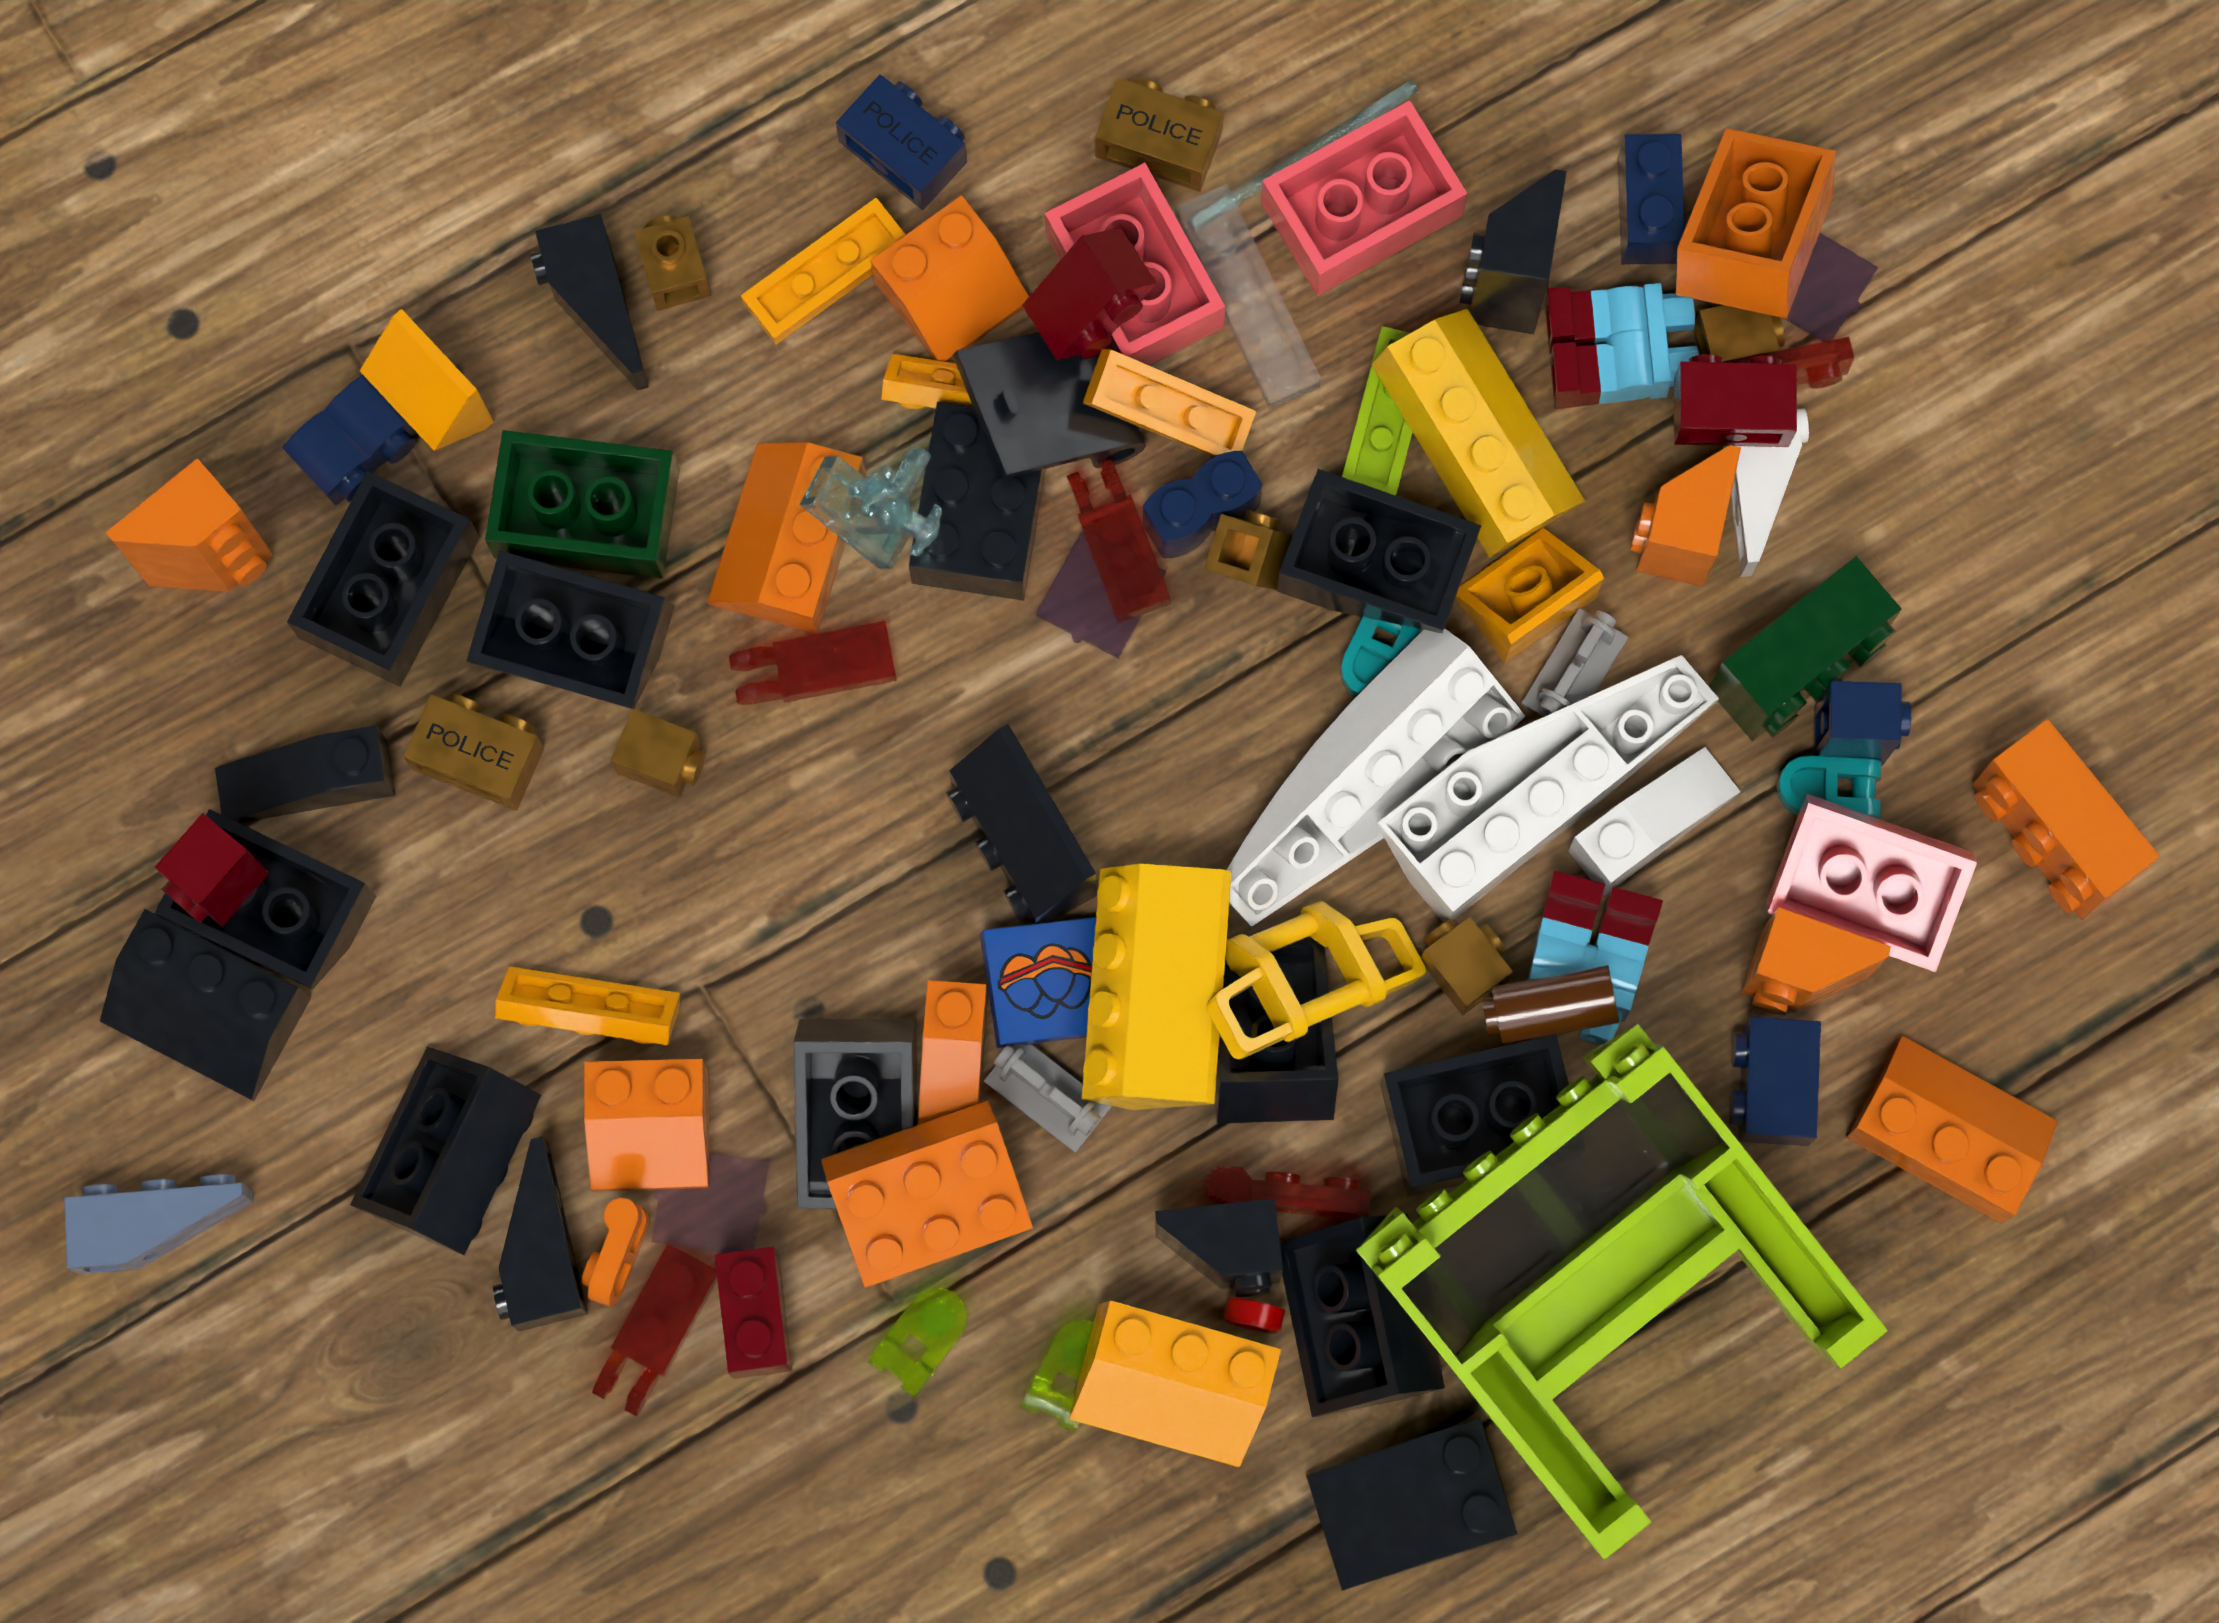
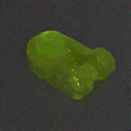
[868,1288,968,1398]
[1020,1319,1094,1433]

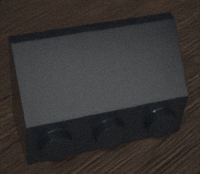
[1460,169,1567,334]
[466,550,675,710]
[946,724,1097,924]
[155,809,376,989]
[100,909,311,1101]
[350,1046,541,1256]
[1280,1213,1445,1417]

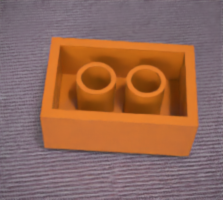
[1676,128,1836,319]
[1972,718,2160,921]
[821,1101,1033,1288]

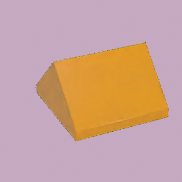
[359,309,494,451]
[1455,528,1604,664]

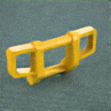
[1207,901,1426,1059]

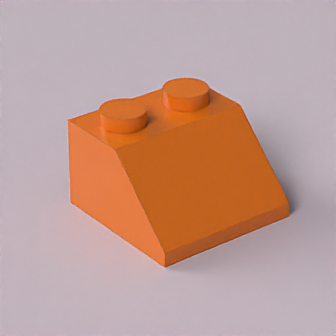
[870,195,1029,362]
[1630,445,1741,587]
[1741,907,1892,1015]
[584,1059,709,1192]

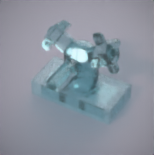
[799,448,942,569]

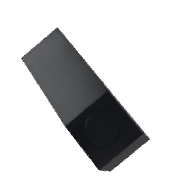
[530,214,649,390]
[215,725,396,823]
[493,1136,588,1332]

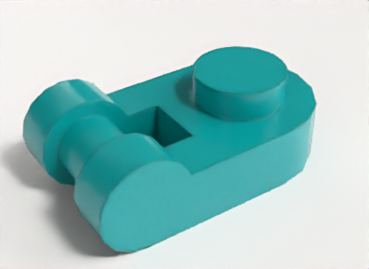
[1340,616,1422,698]
[1776,756,1881,819]

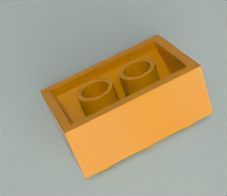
[1068,1300,1281,1467]

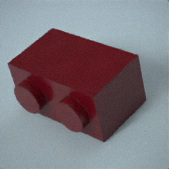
[1022,228,1157,360]
[1674,354,1797,447]
[155,813,269,927]
[714,1246,792,1379]

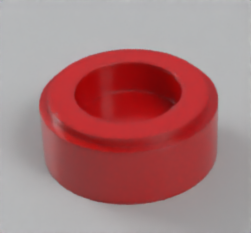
[1223,1298,1285,1334]

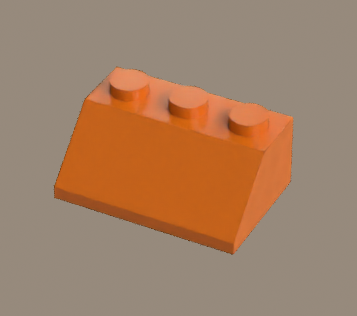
[707,442,866,635]
[105,458,274,592]
[1846,1036,2058,1224]

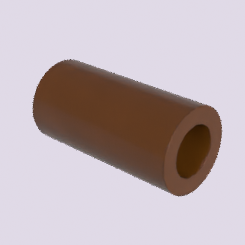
[1482,965,1620,1045]

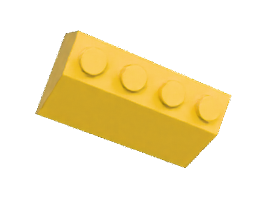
[1371,308,1586,558]
[1082,864,1232,1110]

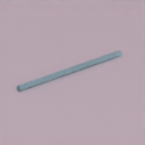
[1187,81,1418,232]

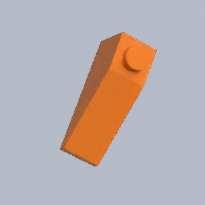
[918,980,988,1125]

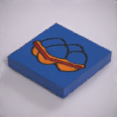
[979,917,1096,1048]

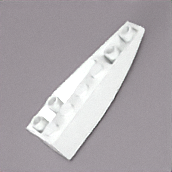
[1227,628,1525,927]
[1377,655,1719,923]

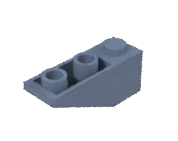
[64,1174,253,1275]

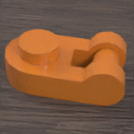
[582,1198,650,1308]

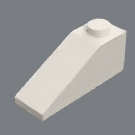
[1724,408,1809,577]
[1568,747,1741,896]

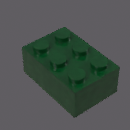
[485,430,680,579]
[1709,556,1902,742]

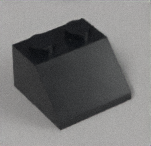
[1155,1198,1283,1297]

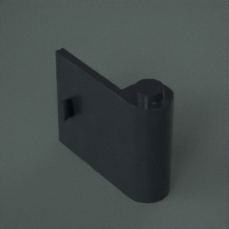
[952,332,1146,479]

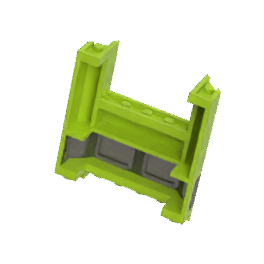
[1356,1024,1888,1560]

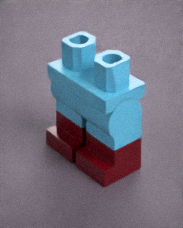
[1545,283,1699,409]
[1527,870,1663,1046]

